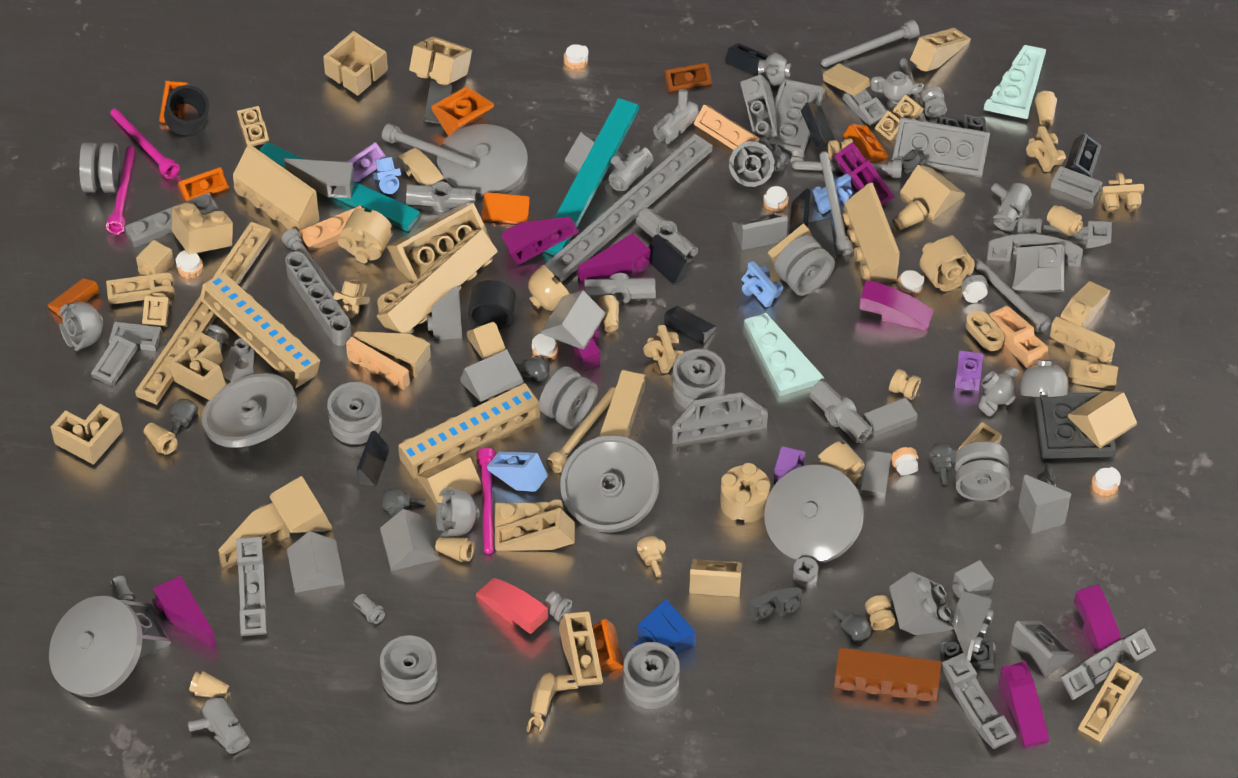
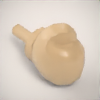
[637,536,666,577]

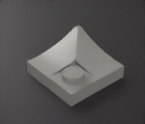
[1012,244,1065,293]

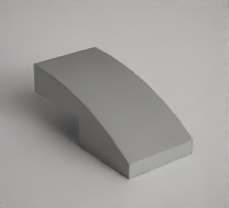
[842,89,887,126]

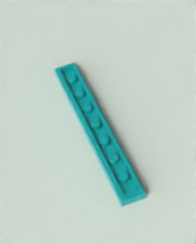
[544,98,640,256]
[259,142,421,232]

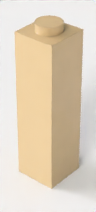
[599,370,645,438]

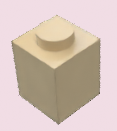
[136,240,174,276]

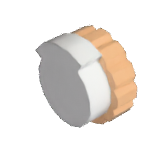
[564,44,589,70]
[763,186,789,213]
[176,250,203,278]
[897,270,924,297]
[531,334,558,362]
[891,447,919,476]
[1091,467,1121,496]

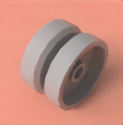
[79,142,120,193]
[774,235,835,296]
[672,349,725,408]
[539,367,598,429]
[327,382,382,445]
[955,442,1010,501]
[380,635,438,702]
[624,642,680,709]

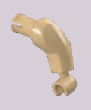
[526,672,578,735]

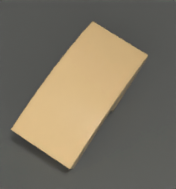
[875,94,924,142]
[237,106,269,146]
[396,147,444,186]

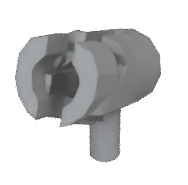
[653,89,700,144]
[609,145,654,191]
[991,183,1032,232]
[188,698,250,754]

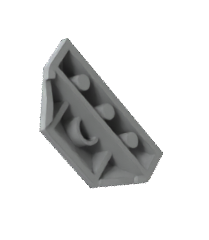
[672,392,768,445]

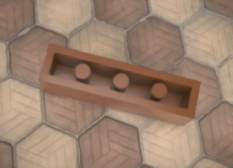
[834,648,942,701]

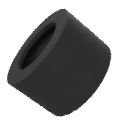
[164,85,209,135]
[468,280,516,329]

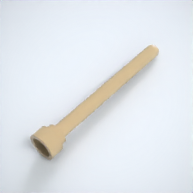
[546,387,616,473]

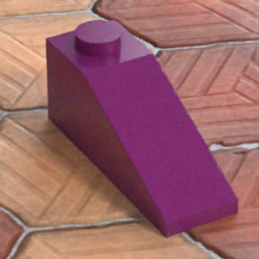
[501,217,579,265]
[578,233,650,284]
[152,575,216,647]
[998,661,1050,748]

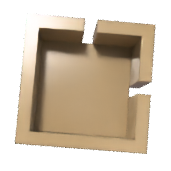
[323,31,388,95]
[409,36,472,85]

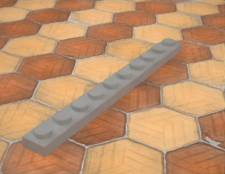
[545,134,712,283]

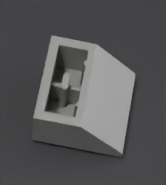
[889,572,954,636]

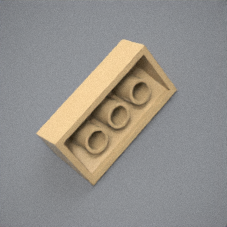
[233,145,319,231]
[841,183,900,285]
[387,203,493,283]

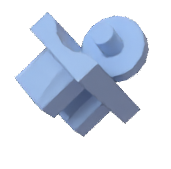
[373,157,401,194]
[811,174,855,214]
[741,261,783,307]

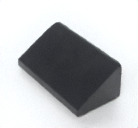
[725,43,768,76]
[801,102,835,148]
[1065,133,1102,177]
[789,188,811,235]
[648,235,687,285]
[664,306,717,344]
[357,431,390,486]

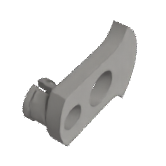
[223,338,255,383]

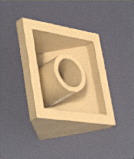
[900,165,965,220]
[1068,391,1137,448]
[417,454,482,506]
[269,476,332,533]
[689,559,742,597]

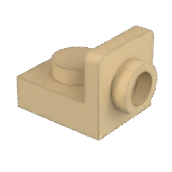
[142,293,172,327]

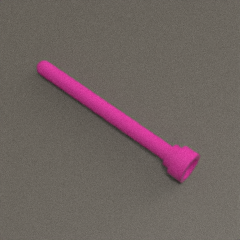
[110,108,180,179]
[106,146,135,234]
[476,448,496,554]

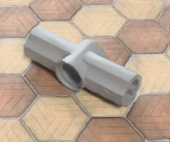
[406,182,477,212]
[636,208,698,264]
[584,273,656,305]
[809,381,872,444]

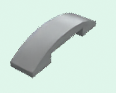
[1017,218,1112,249]
[987,234,1083,267]
[236,537,267,636]
[1060,628,1156,700]
[941,653,1017,749]

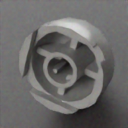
[729,141,775,187]
[59,302,103,351]
[1020,360,1069,397]
[436,488,479,537]

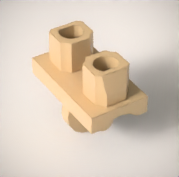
[1026,126,1066,172]
[1099,173,1144,211]
[333,280,370,319]
[643,325,683,373]

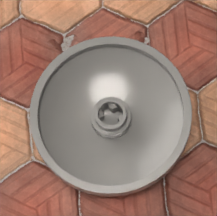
[437,124,528,199]
[202,373,297,448]
[560,435,659,533]
[764,464,864,564]
[49,596,143,697]

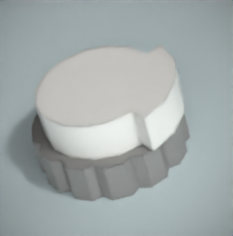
[961,275,988,303]

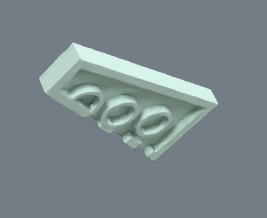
[984,45,1046,119]
[744,313,824,397]

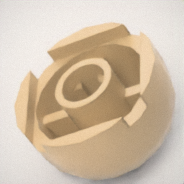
[528,264,570,311]

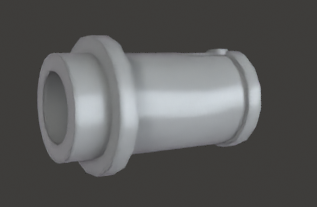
[110,576,135,601]
[353,593,385,624]

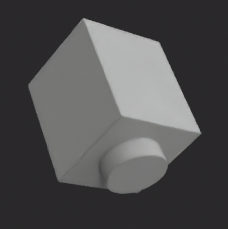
[952,560,994,598]

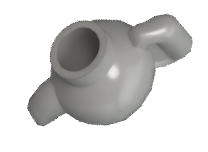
[758,52,791,86]
[871,71,924,104]
[979,367,1020,417]

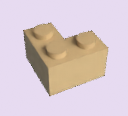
[171,203,233,254]
[169,332,226,400]
[50,404,123,465]

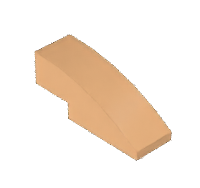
[988,306,1049,368]

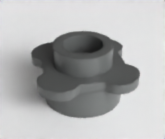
[901,151,925,173]

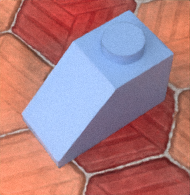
[486,451,548,492]

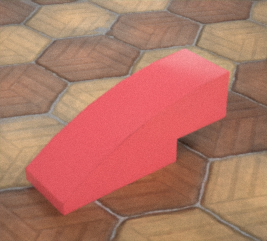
[476,578,548,634]

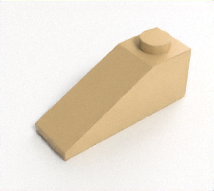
[910,28,971,71]
[1060,281,1111,329]
[354,332,431,377]
[218,502,290,567]
[495,508,575,551]
[559,612,603,687]
[1078,662,1143,742]

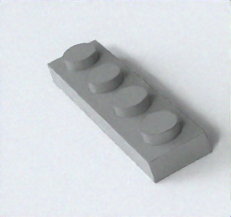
[124,193,219,248]

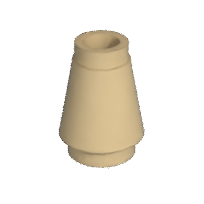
[1035,91,1057,126]
[892,200,927,231]
[597,295,619,332]
[144,423,177,454]
[435,537,474,562]
[189,671,230,700]

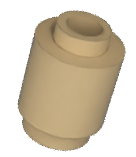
[1047,205,1083,236]

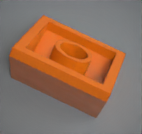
[431,86,494,136]

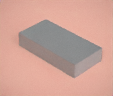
[1051,166,1103,203]
[109,322,162,351]
[91,335,138,387]
[863,397,918,437]
[861,450,891,499]

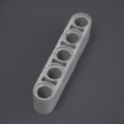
[285,251,352,346]

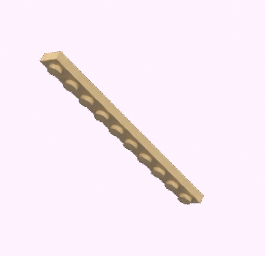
[135,222,272,405]

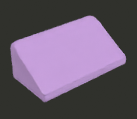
[347,142,386,182]

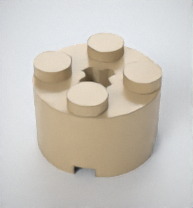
[338,208,393,263]
[920,235,975,291]
[811,441,865,485]
[720,463,770,522]

